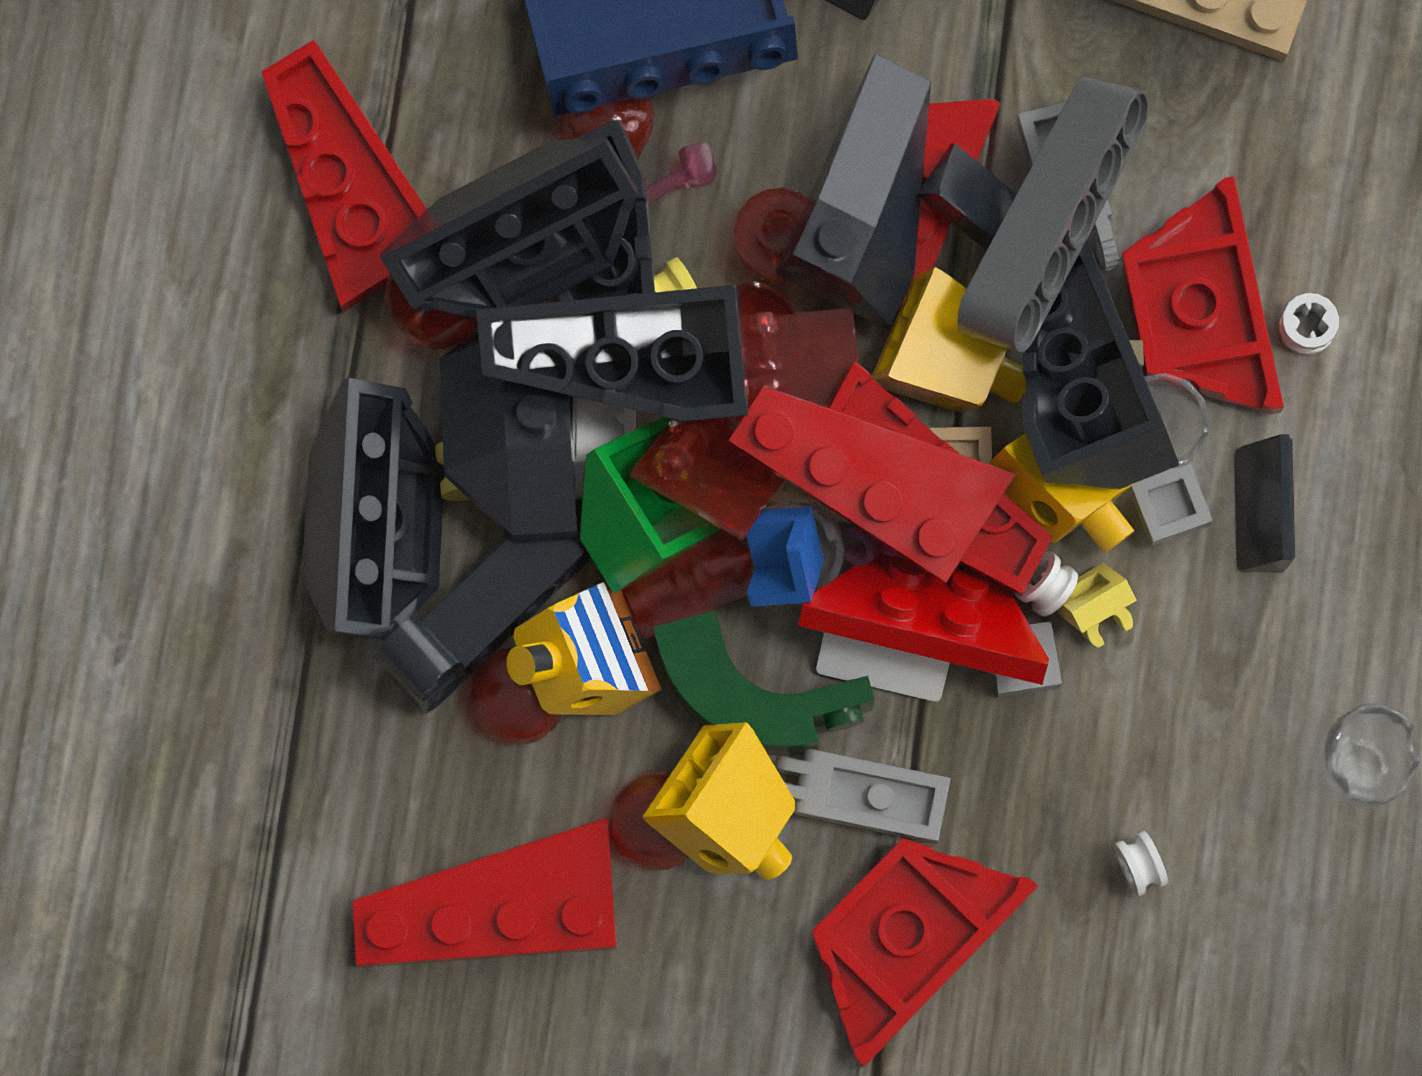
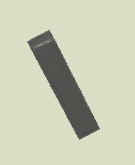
[957,76,1149,352]

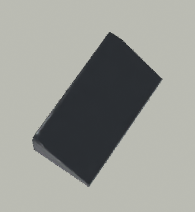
[918,143,1017,251]
[1235,434,1295,573]

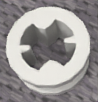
[1279,293,1339,356]
[1015,551,1078,616]
[1114,831,1168,897]

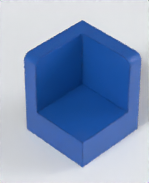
[745,506,824,607]

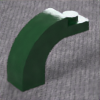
[653,610,875,756]

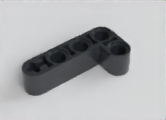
[374,514,592,714]

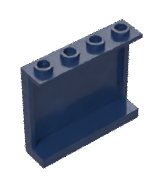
[524,0,798,116]

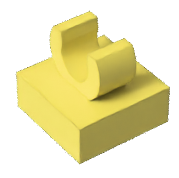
[1057,563,1137,648]

